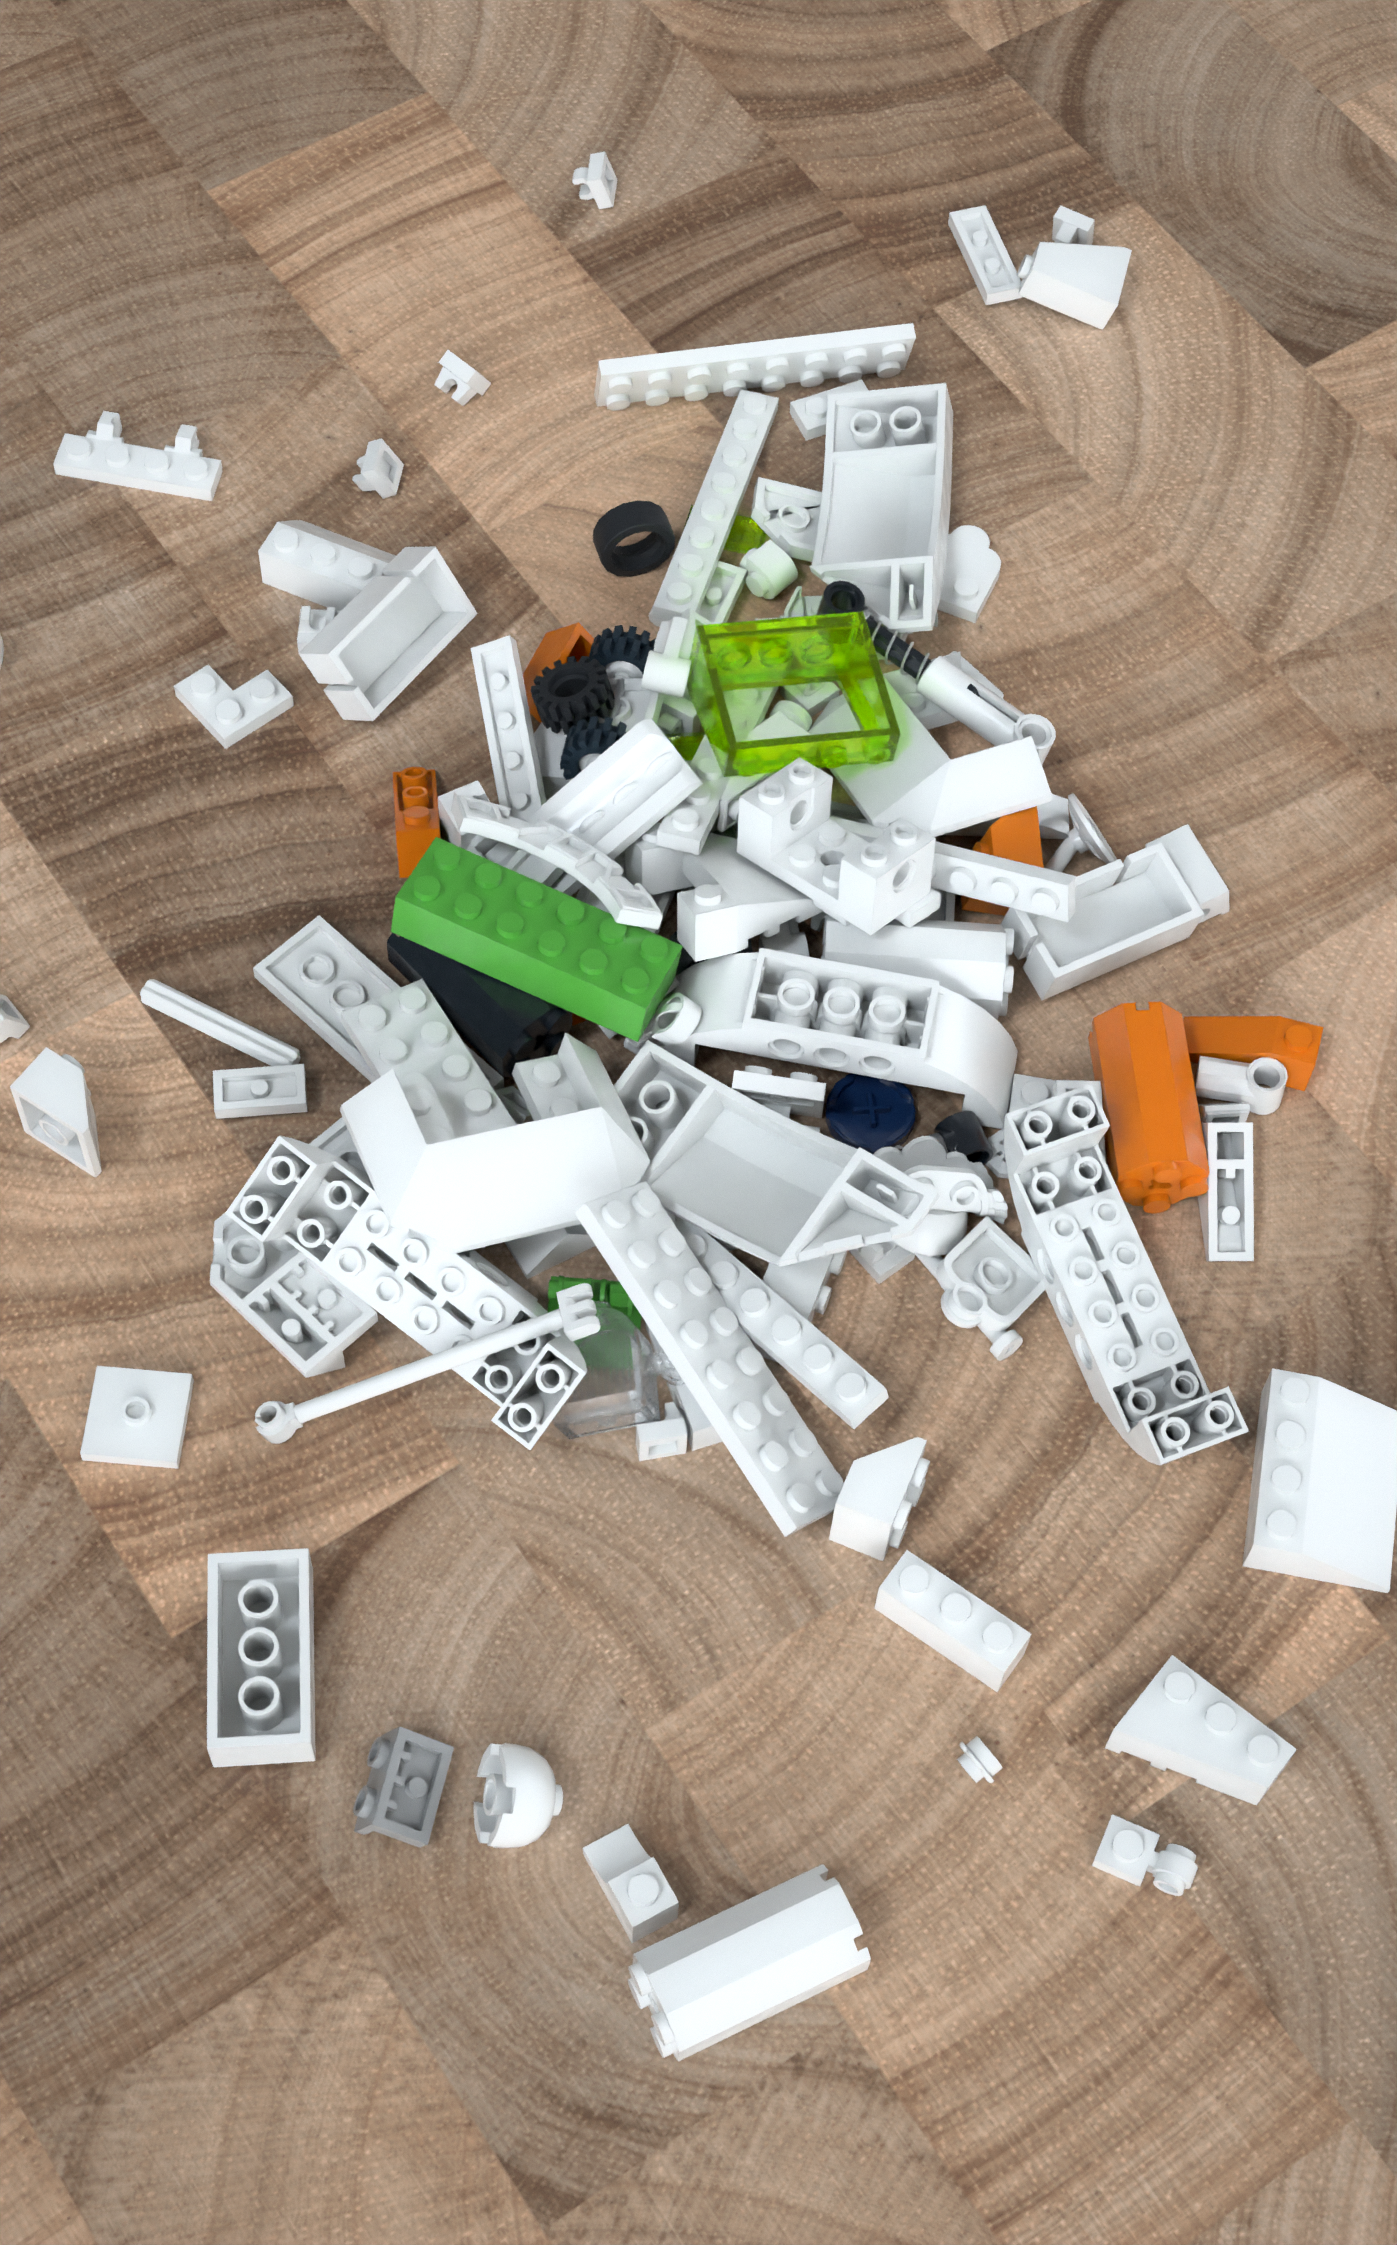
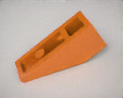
[1183,1016,1324,1091]

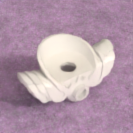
[873,1136,1008,1257]

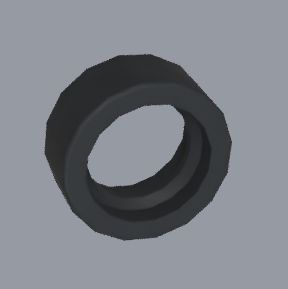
[593,500,675,577]

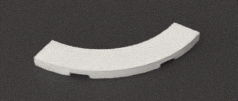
[451,795,663,930]

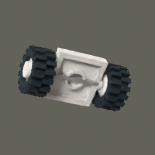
[560,625,665,780]

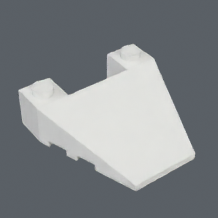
[625,822,823,962]

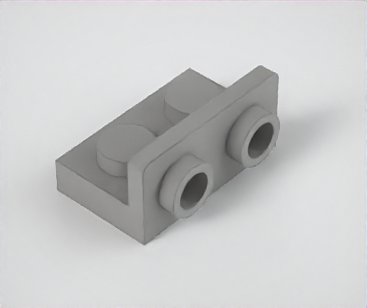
[353,1727,454,1848]

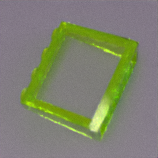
[687,611,901,777]

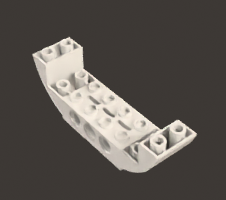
[659,948,1018,1129]
[1003,1084,1249,1466]
[225,1135,587,1450]

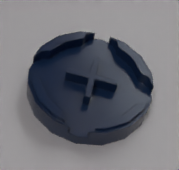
[825,1073,916,1155]

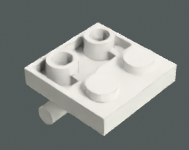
[732,1065,826,1132]

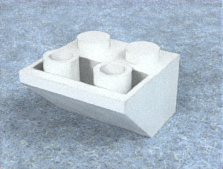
[829,1437,930,1561]

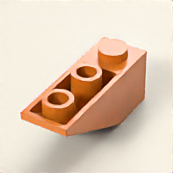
[393,767,440,878]

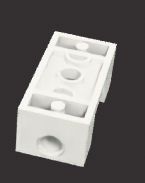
[737,757,936,935]

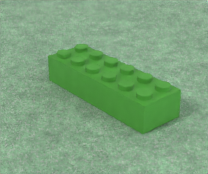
[391,837,683,1042]

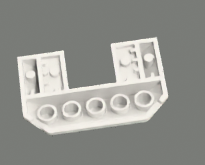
[808,652,1052,837]
[340,1033,650,1254]
[210,1117,485,1378]

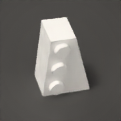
[1105,1655,1297,1806]

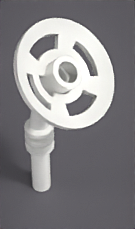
[1044,793,1117,872]

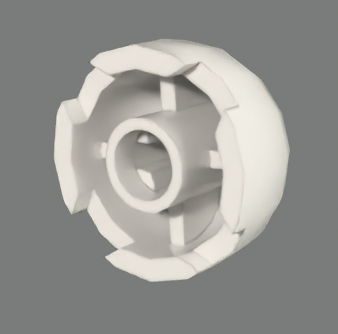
[473,1743,563,1848]

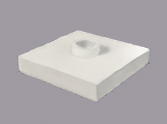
[80,1366,194,1469]

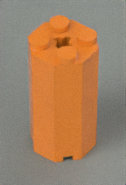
[1088,1001,1210,1214]

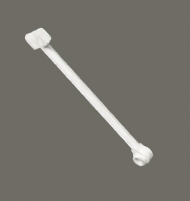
[255,1283,600,1444]

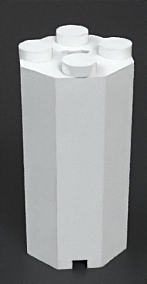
[821,913,1014,1019]
[628,1864,871,2061]

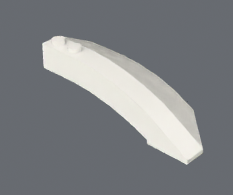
[809,383,953,634]
[614,1040,940,1267]

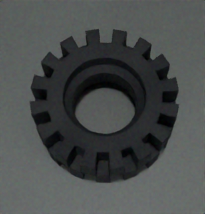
[531,656,615,735]

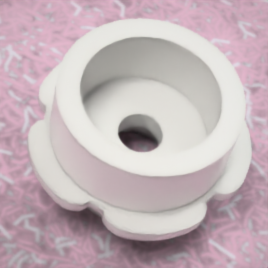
[957,1736,1003,1783]

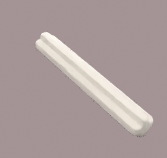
[140,979,301,1066]

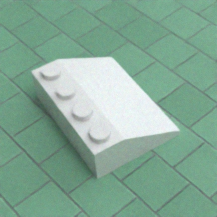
[1243,1368,1397,1593]

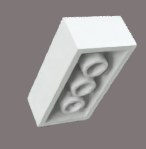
[207,1548,316,1767]

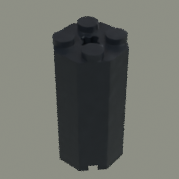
[387,932,572,1079]

